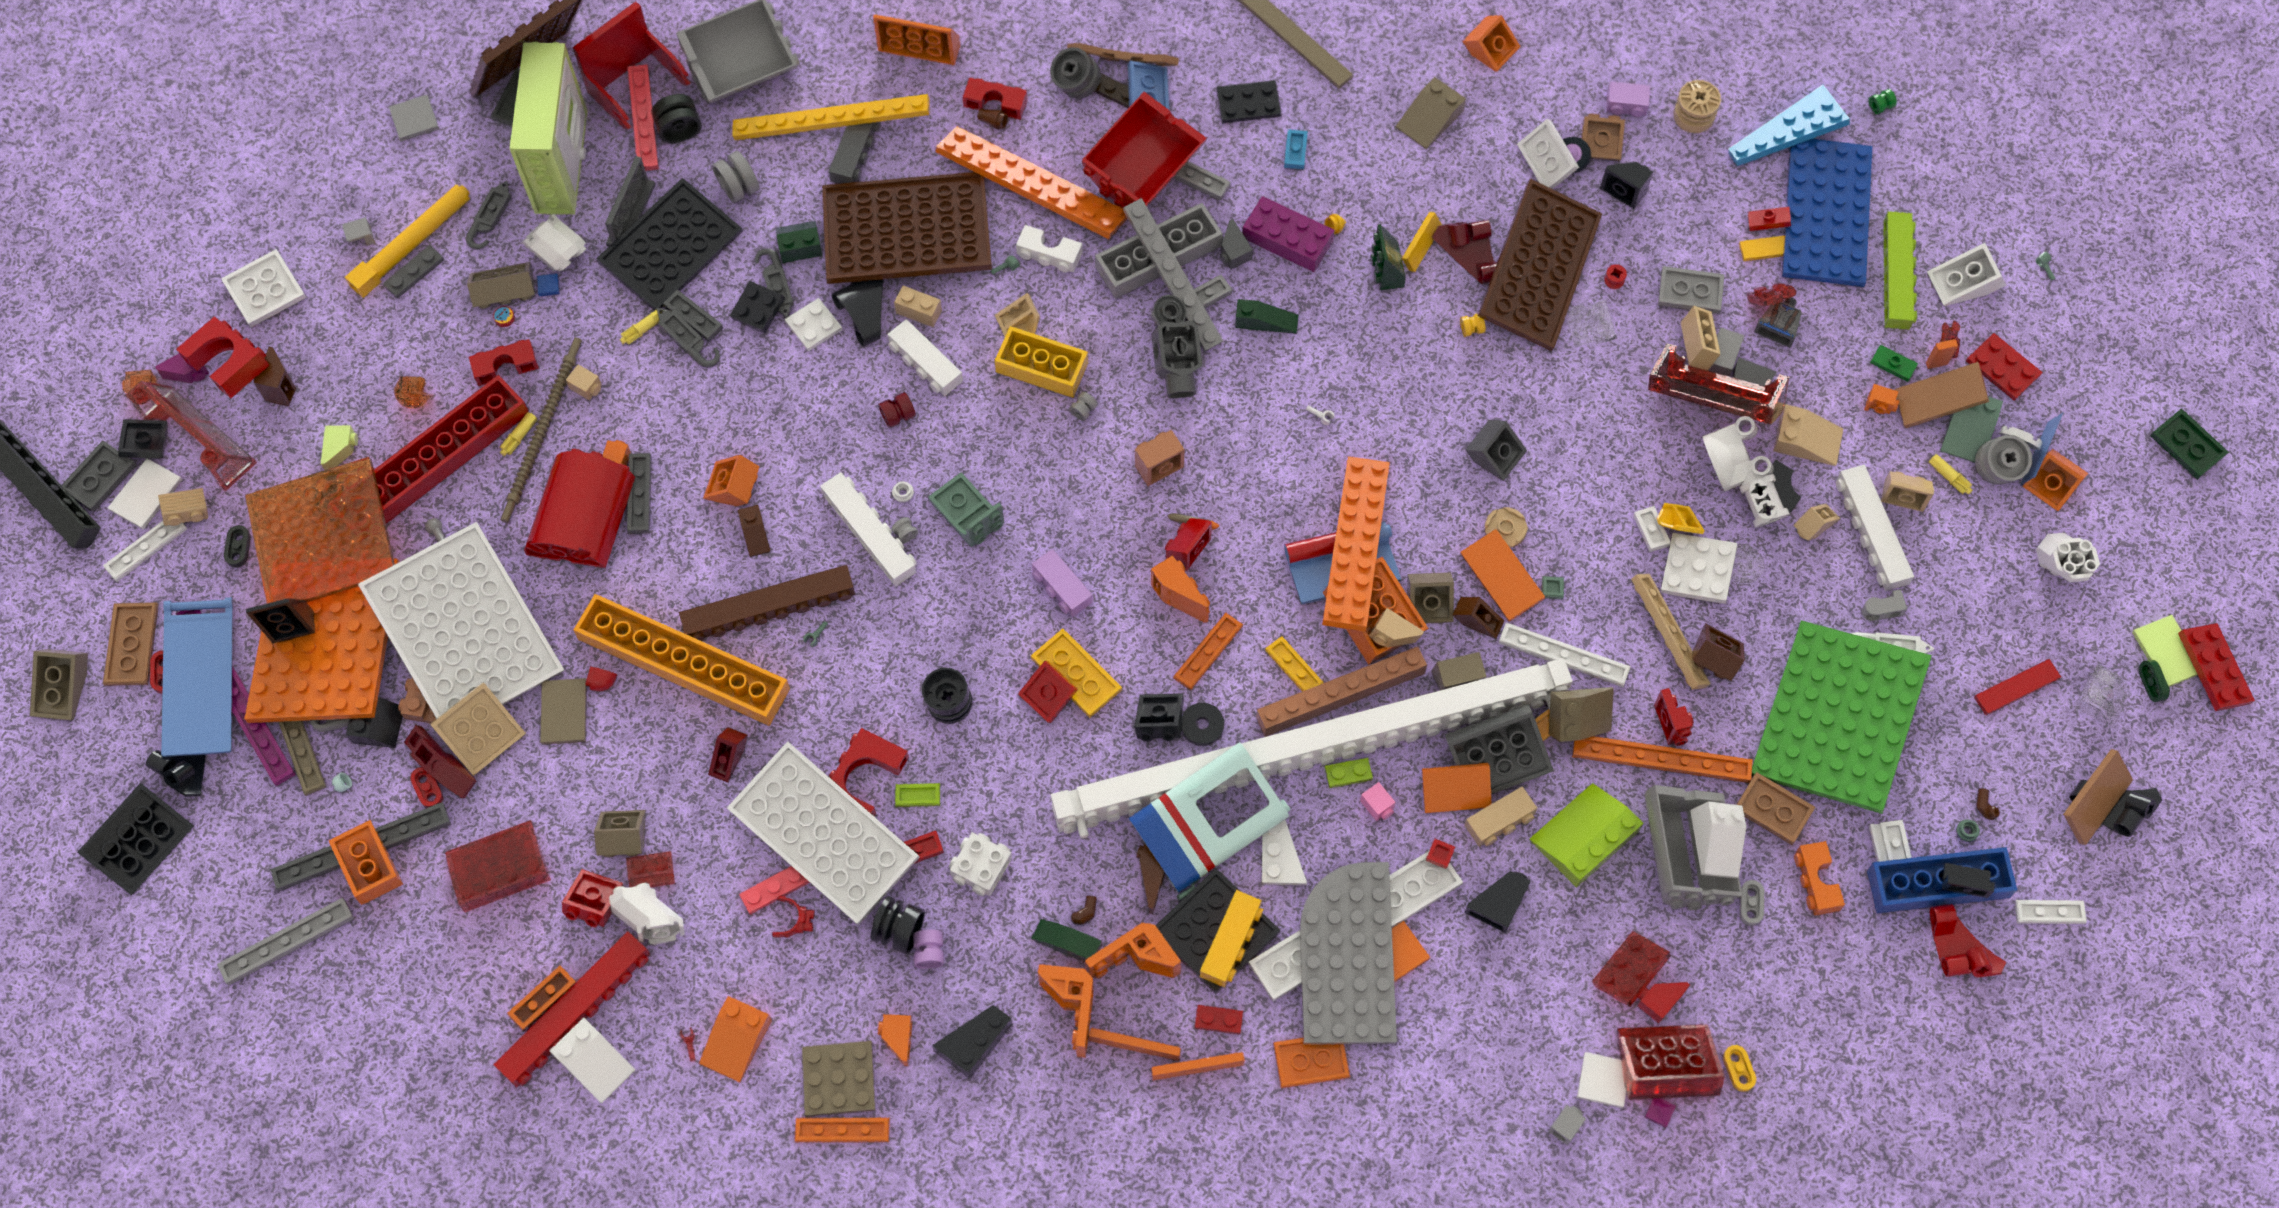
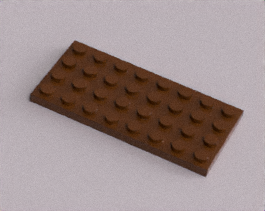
[1477,178,1603,351]

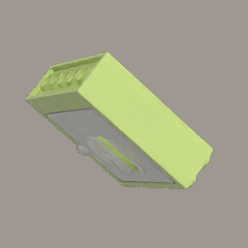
[509,42,588,215]

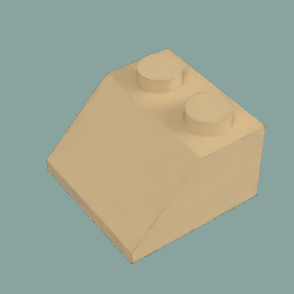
[1881,471,1934,512]

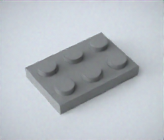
[1658,266,1724,314]

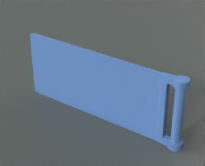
[161,597,233,757]

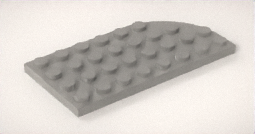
[1300,862,1397,1045]

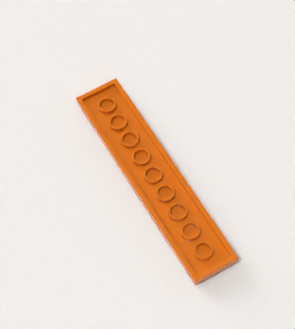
[935,126,1128,239]
[1322,456,1390,632]

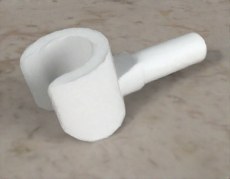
[1306,405,1335,425]

